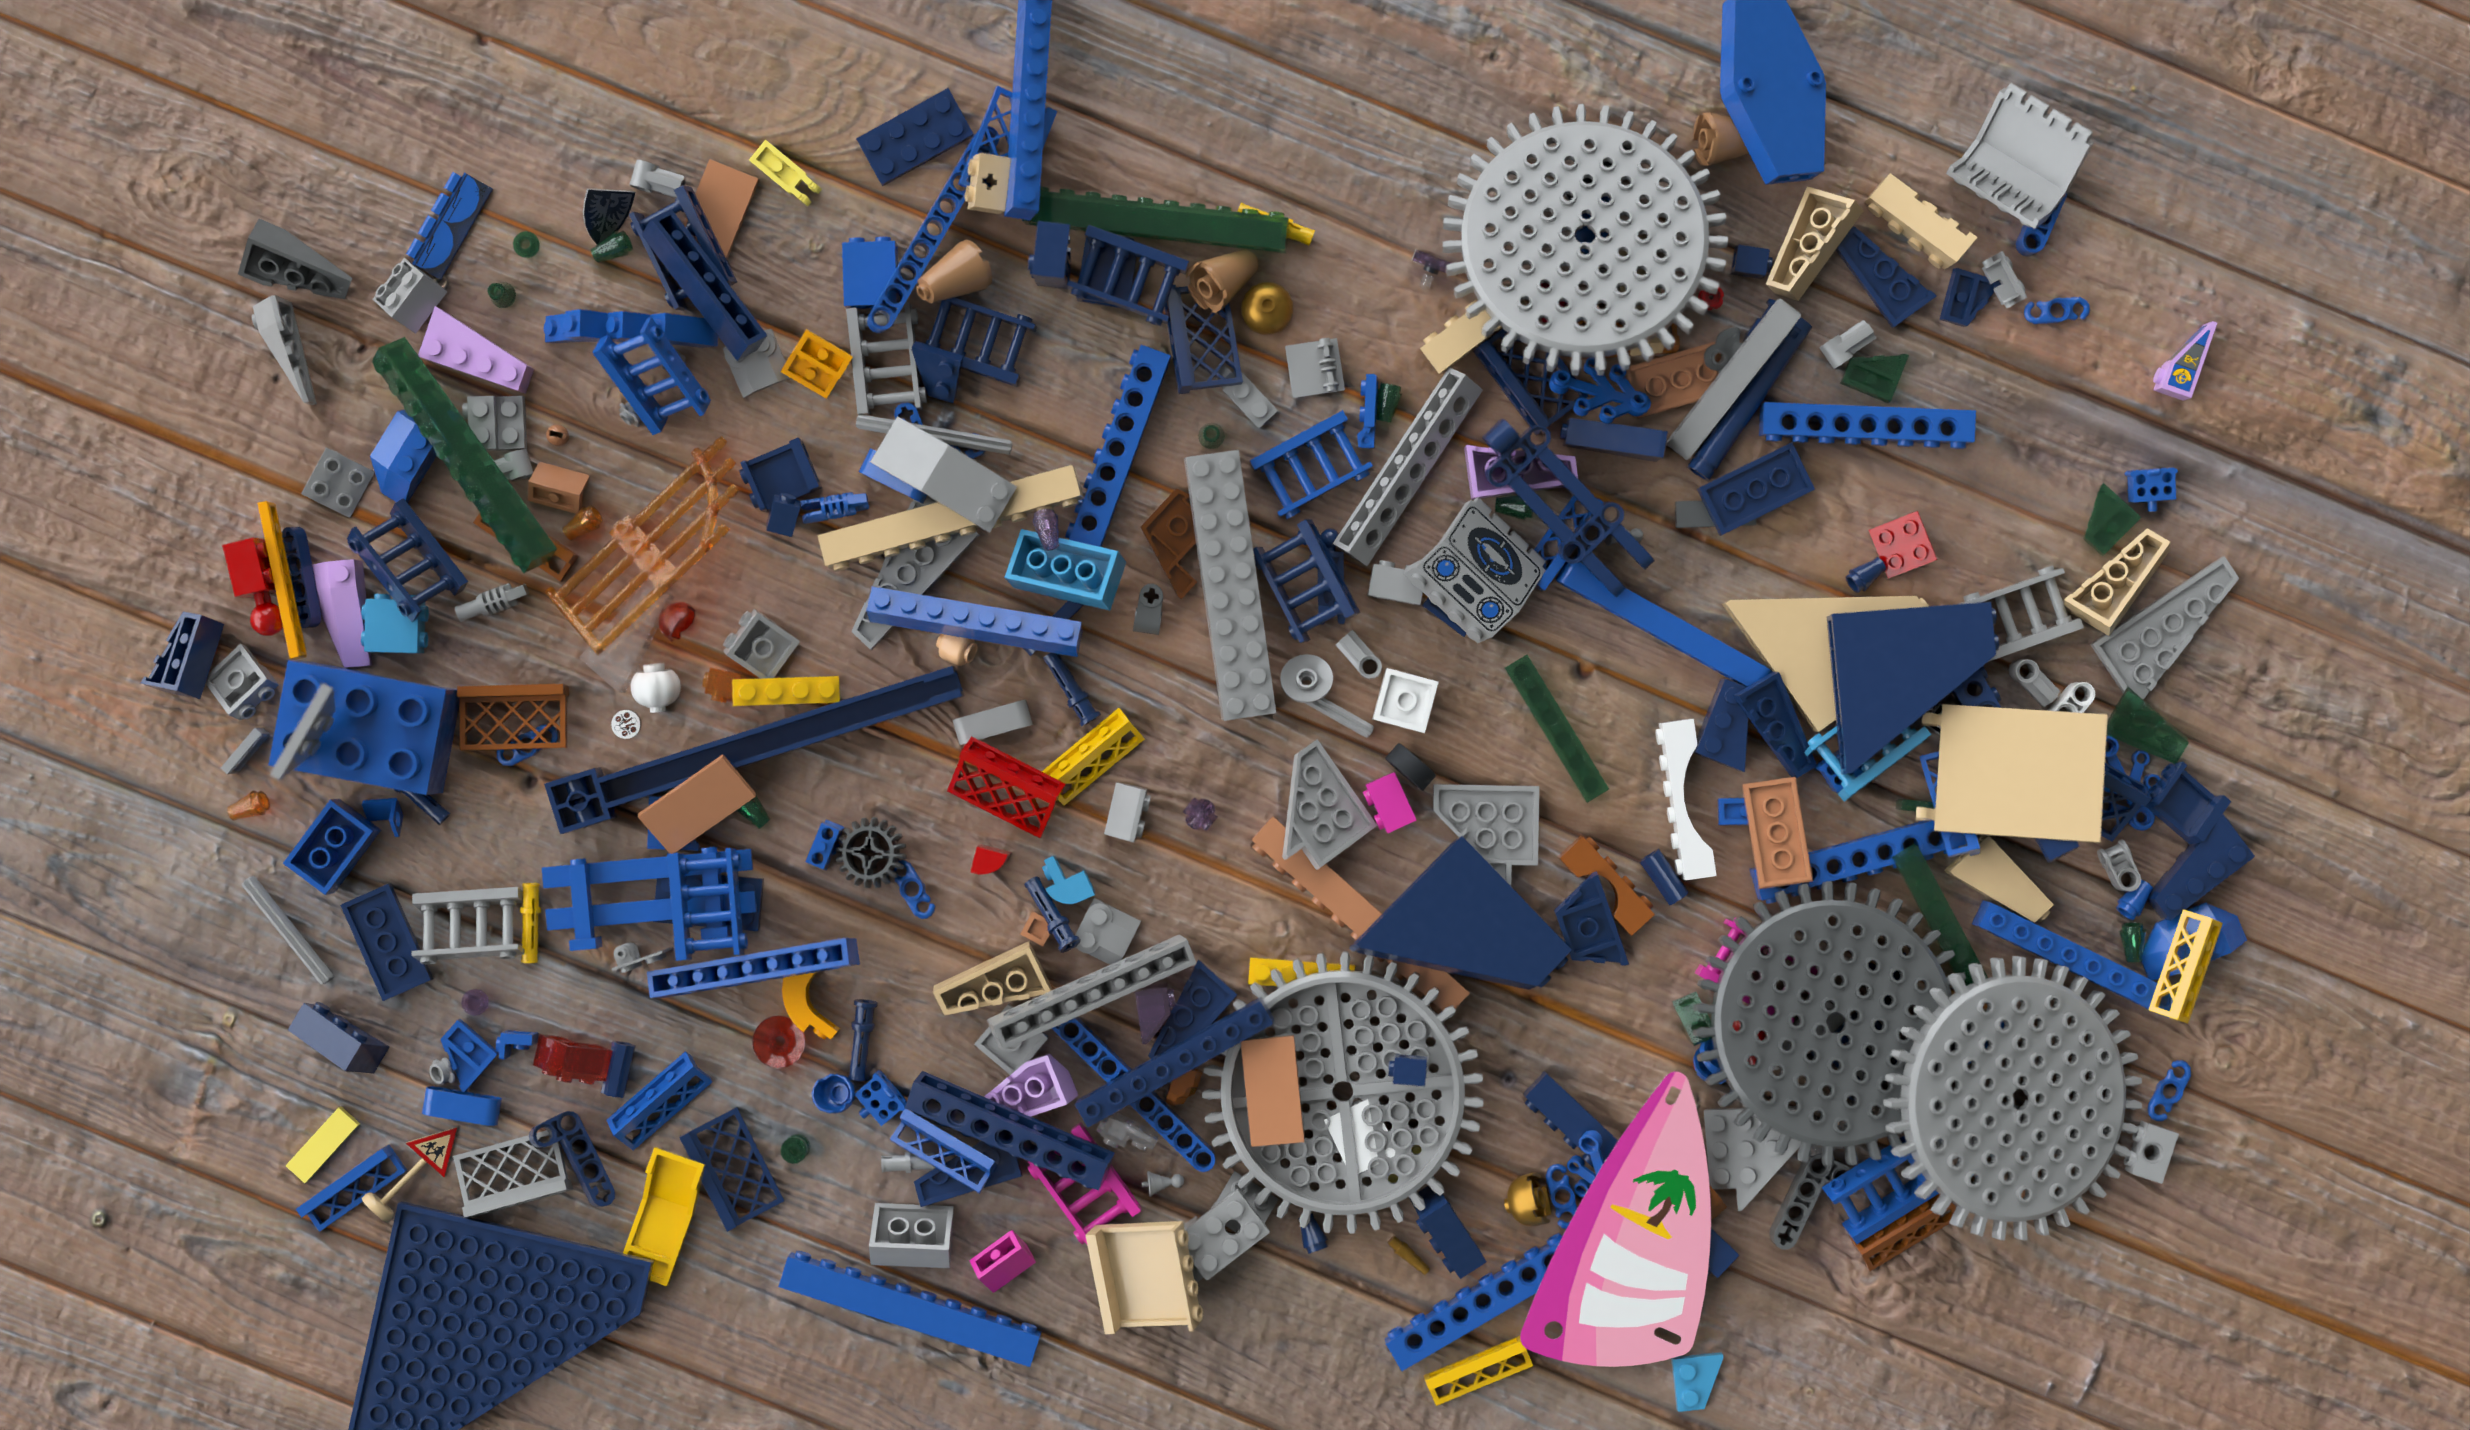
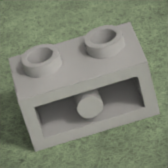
[1367,560,1423,606]

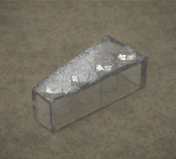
[579,578,674,693]

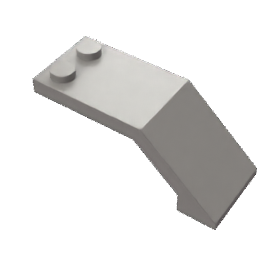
[870,416,1017,533]

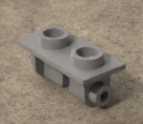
[1982,251,2027,309]

